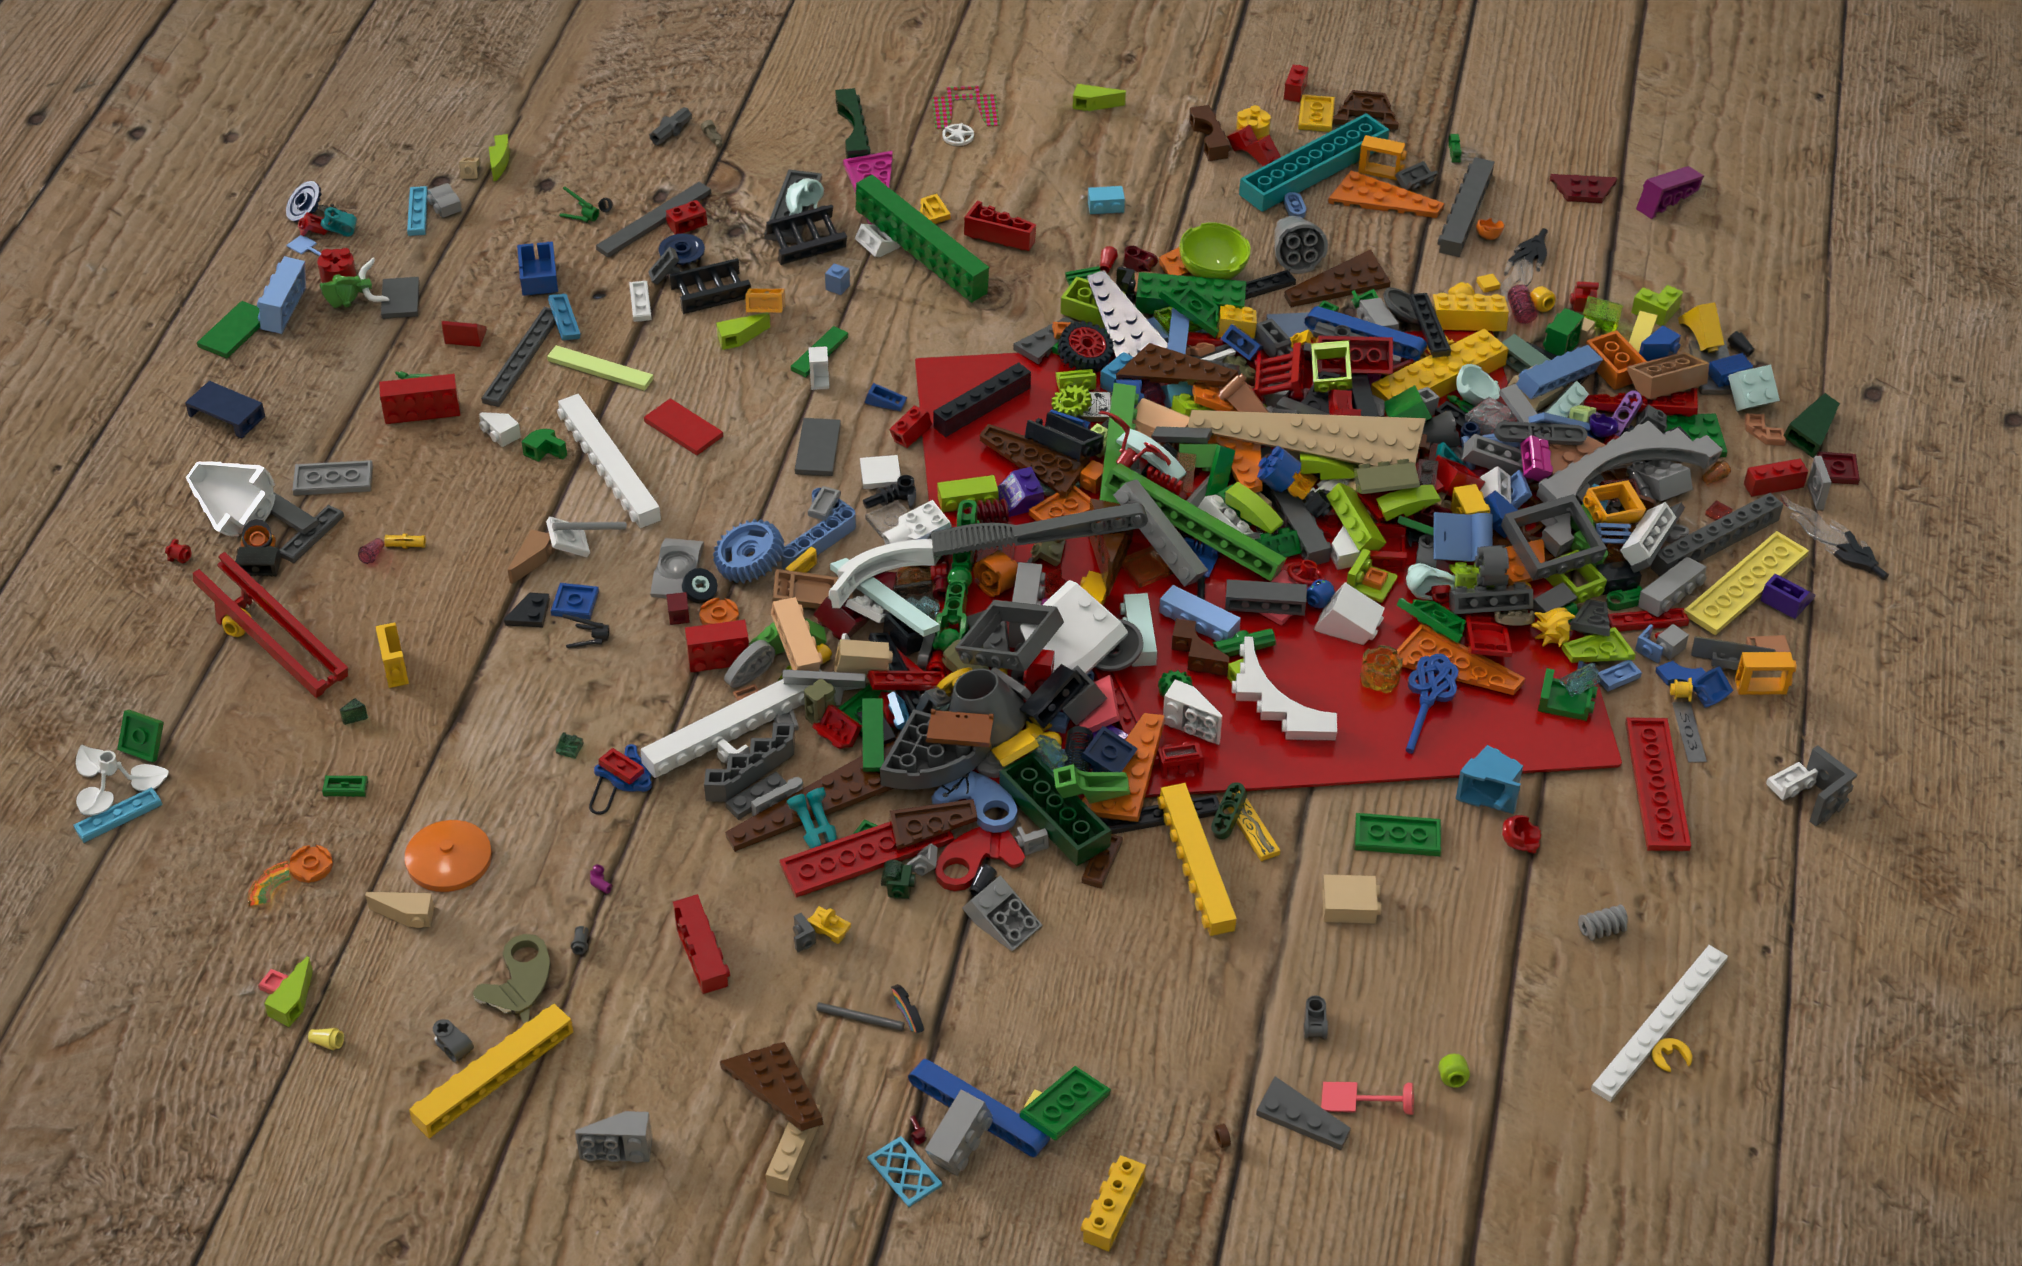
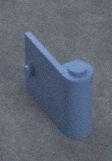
[1434,512,1493,562]

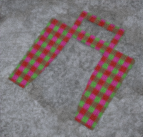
[932,86,1000,129]

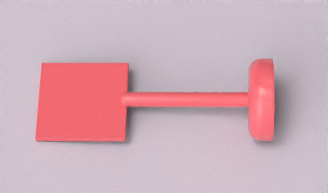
[1321,1082,1414,1115]

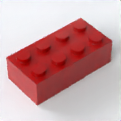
[379,373,461,424]

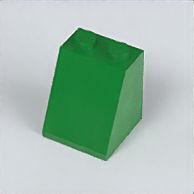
[1384,385,1433,422]

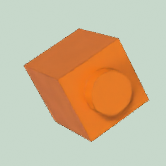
[1080,460,1103,494]

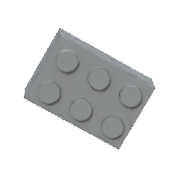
[925,1090,993,1176]

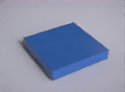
[551,583,599,620]

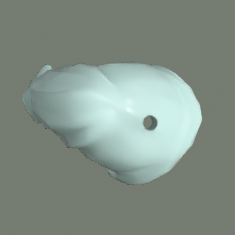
[786,178,824,216]
[1406,563,1455,600]

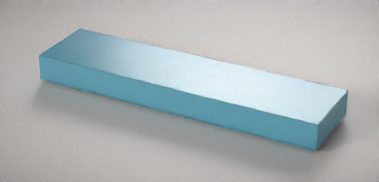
[407,186,428,236]
[73,787,162,843]

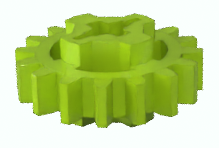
[1051,385,1092,418]

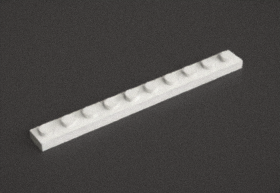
[1591,945,1728,1102]

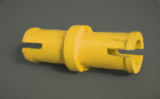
[384,534,426,549]

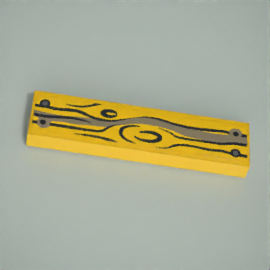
[1227,791,1280,861]

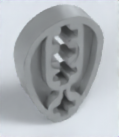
[724,640,775,688]

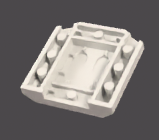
[1020,580,1128,674]

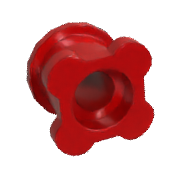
[165,539,192,564]

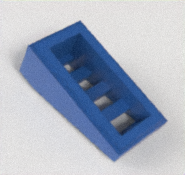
[865,383,907,411]

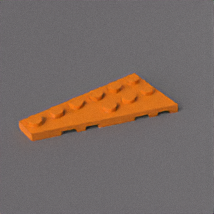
[1216,436,1262,493]
[1388,623,1525,695]
[1082,713,1165,822]

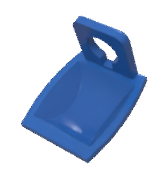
[1692,666,1733,708]

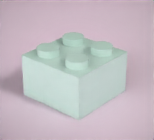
[1728,365,1780,411]

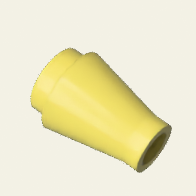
[308,1028,344,1050]

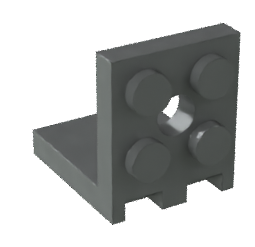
[1806,745,1857,826]

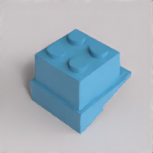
[1456,745,1523,814]

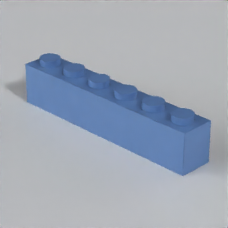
[1516,345,1603,399]

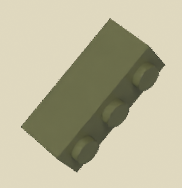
[1354,459,1420,494]

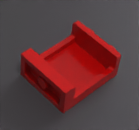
[1370,523,1407,572]

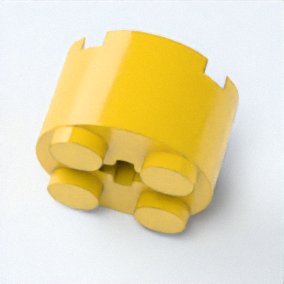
[1236,105,1271,139]

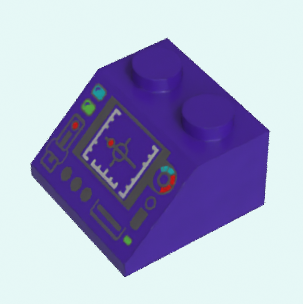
[998,467,1044,517]

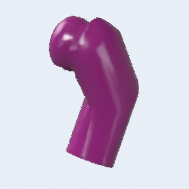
[590,864,612,894]

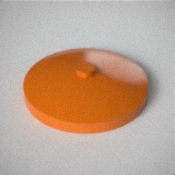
[405,820,492,892]

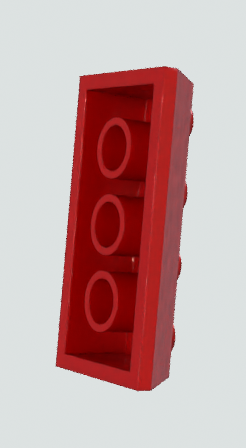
[1316,336,1393,375]

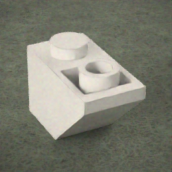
[479,412,521,447]
[1330,526,1361,570]

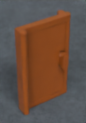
[926,709,994,748]

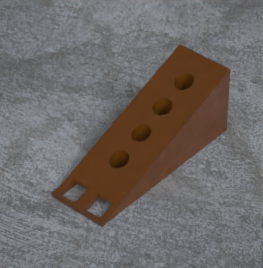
[1089,498,1134,596]

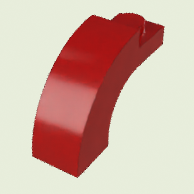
[1328,389,1361,416]

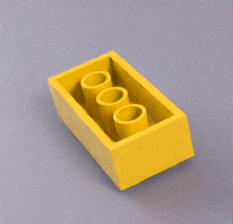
[1432,293,1509,331]

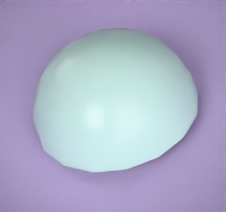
[1456,364,1500,406]

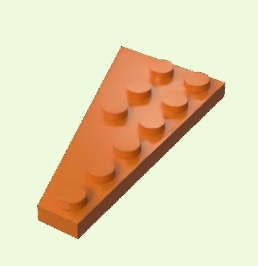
[1328,170,1445,218]

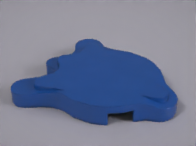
[594,744,652,792]

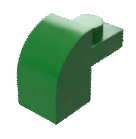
[521,429,567,462]

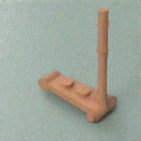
[1218,373,1269,413]

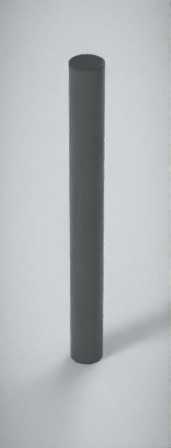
[816,1002,905,1031]

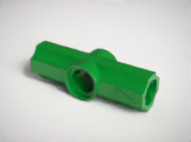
[1213,629,1276,657]

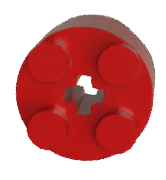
[317,248,357,283]

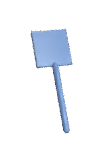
[287,235,321,256]

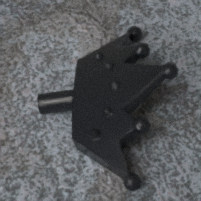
[1406,529,1425,547]

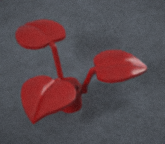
[1099,411,1171,468]

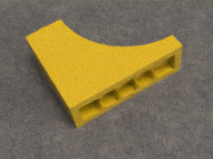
[1678,302,1725,353]

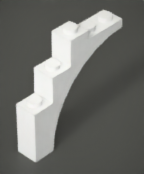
[1232,637,1337,740]

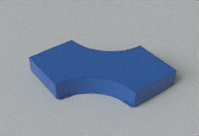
[1655,661,1706,692]

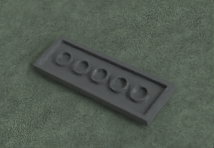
[764,169,822,243]

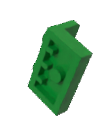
[1255,527,1302,557]

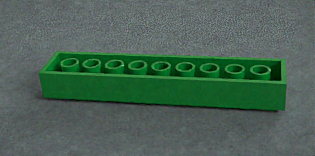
[855,175,989,303]

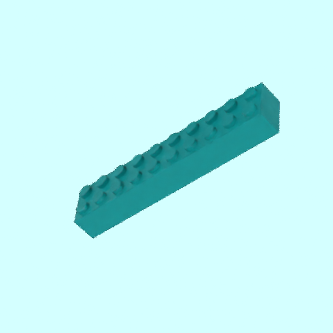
[1239,113,1390,212]

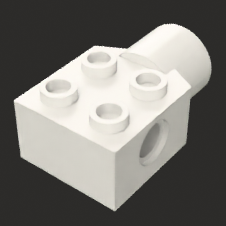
[882,500,952,545]

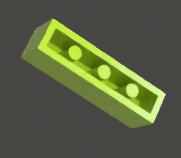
[1326,483,1386,551]

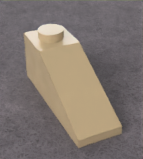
[366,892,434,928]

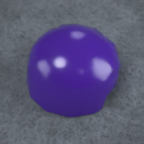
[1589,413,1618,438]

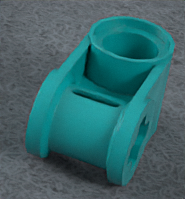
[321,207,357,237]

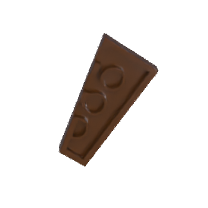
[890,799,977,850]

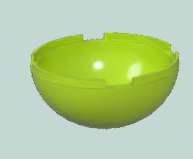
[1179,222,1251,280]

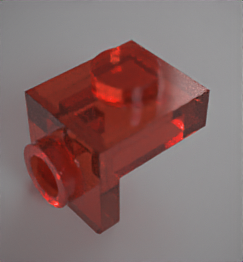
[1045,568,1067,596]

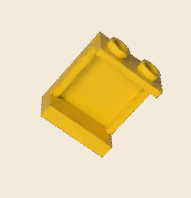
[375,622,409,688]

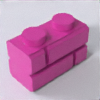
[1520,435,1553,482]

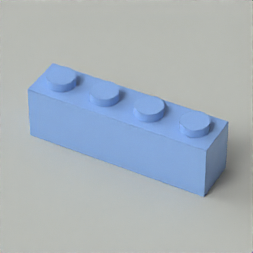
[1159,585,1241,642]

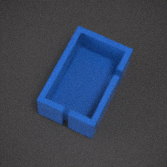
[517,241,558,296]

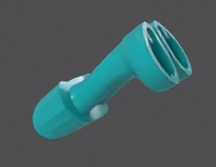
[787,787,837,849]

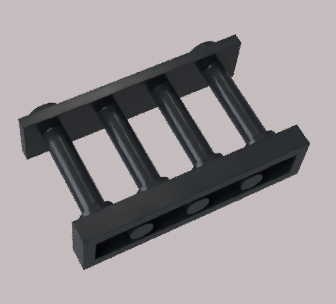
[765,204,847,265]
[669,258,751,314]

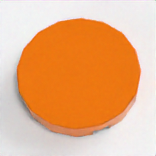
[699,598,739,625]
[289,845,333,883]

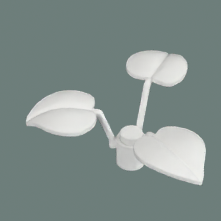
[76,745,169,816]

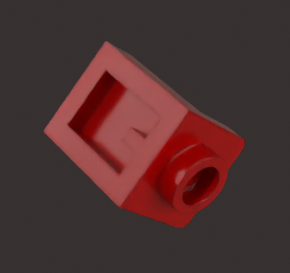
[298,212,328,236]

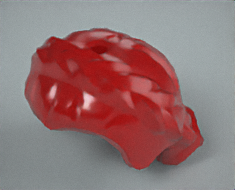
[1502,815,1541,854]

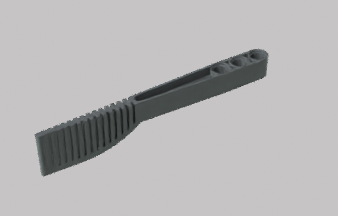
[931,503,1148,556]

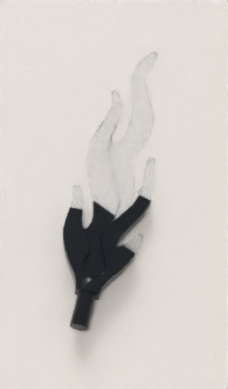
[1501,228,1548,303]
[1780,493,1889,580]

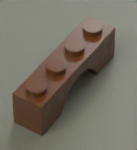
[1189,105,1231,161]

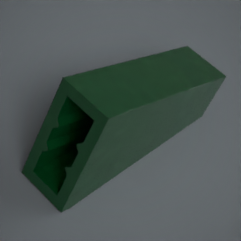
[1783,393,1840,458]

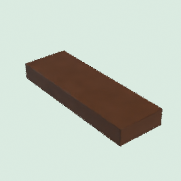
[1081,834,1123,889]

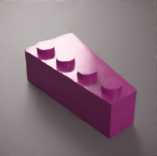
[1636,166,1704,219]

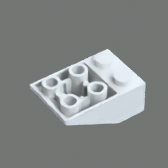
[1163,680,1223,745]

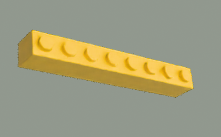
[1157,783,1237,936]
[409,1004,573,1139]

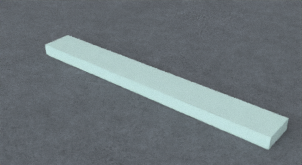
[830,558,940,637]

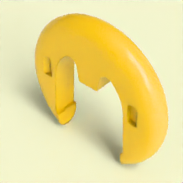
[1651,1038,1692,1072]

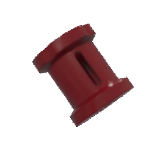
[933,574,949,601]

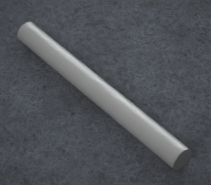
[552,522,627,530]

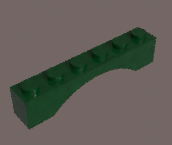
[835,88,871,159]

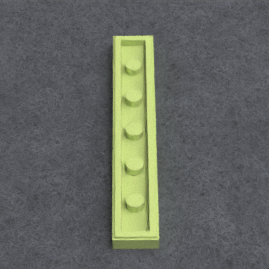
[547,345,654,390]

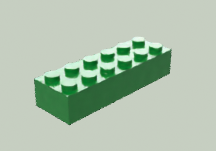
[1135,272,1246,317]

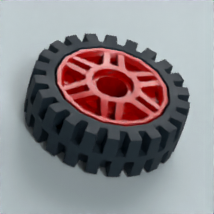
[1058,321,1114,373]

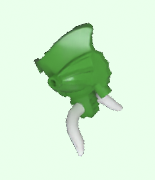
[320,258,390,309]

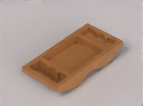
[772,569,853,609]

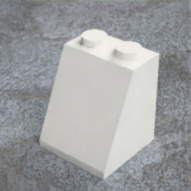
[1314,582,1385,645]

